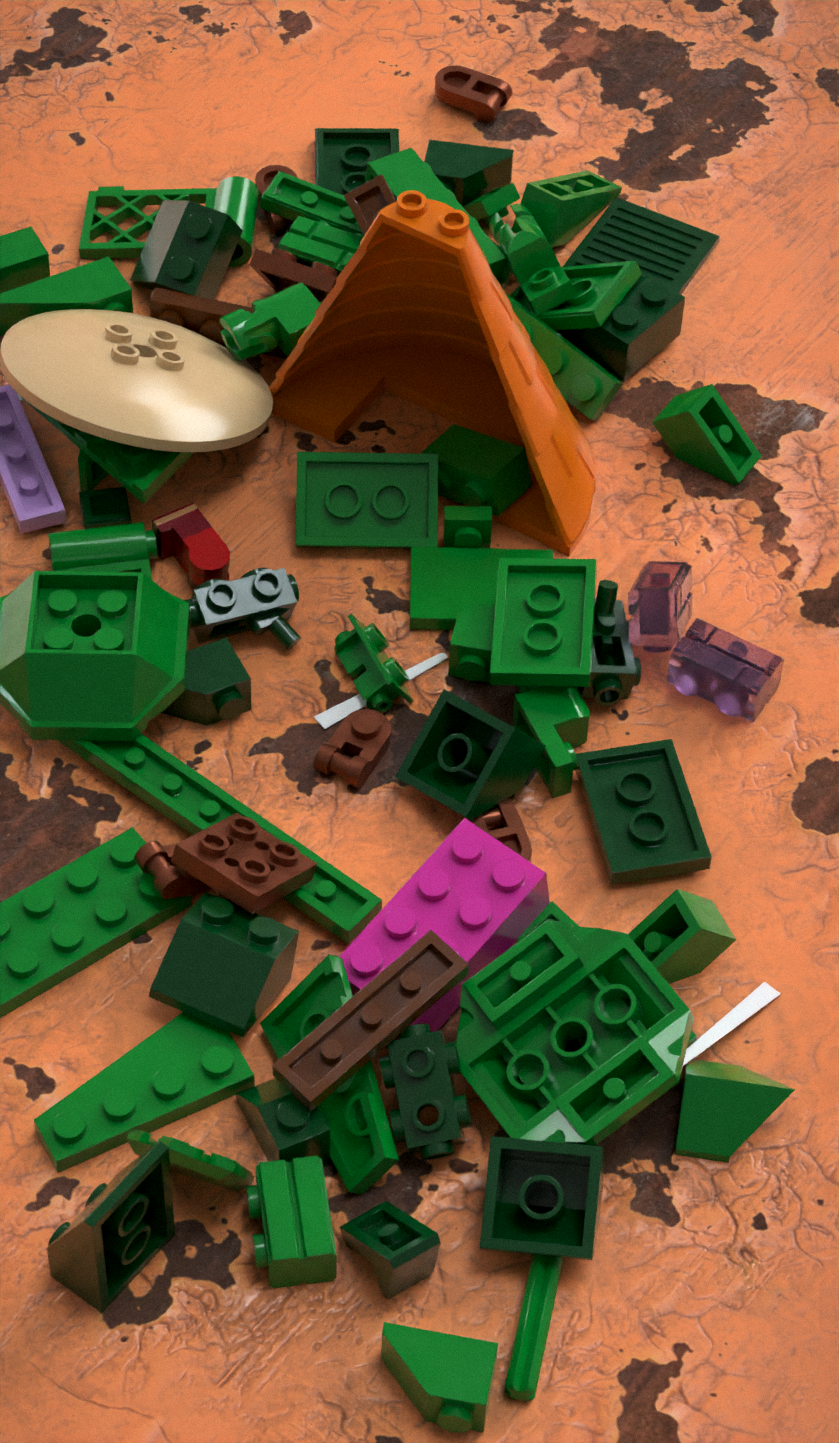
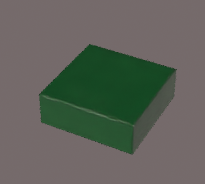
[79,487,131,529]

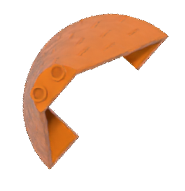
[269,190,596,556]

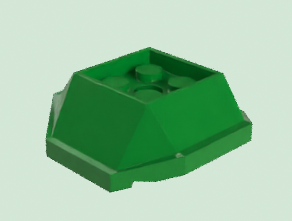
[0,571,190,741]
[456,919,694,1146]

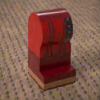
[152,503,230,590]

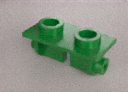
[334,614,414,713]

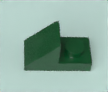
[340,1201,441,1299]

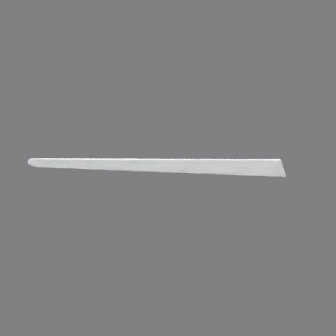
[314,653,447,729]
[683,982,781,1066]

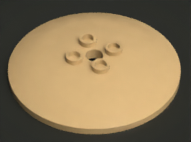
[0,309,273,452]

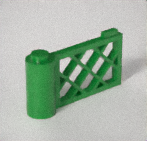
[79,176,259,267]
[48,522,157,579]

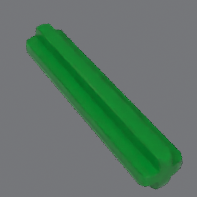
[505,1255,563,1402]

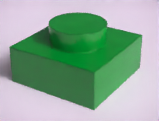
[463,183,521,225]
[443,506,492,548]

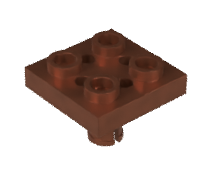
[250,248,338,303]
[171,813,317,914]

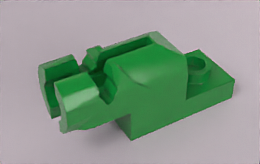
[489,203,577,316]
[219,282,322,361]
[512,686,590,798]

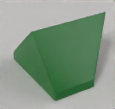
[675,1059,795,1163]

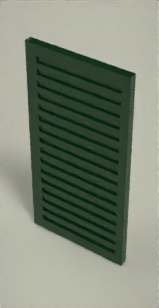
[555,197,720,380]

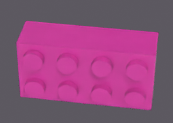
[339,818,550,1039]

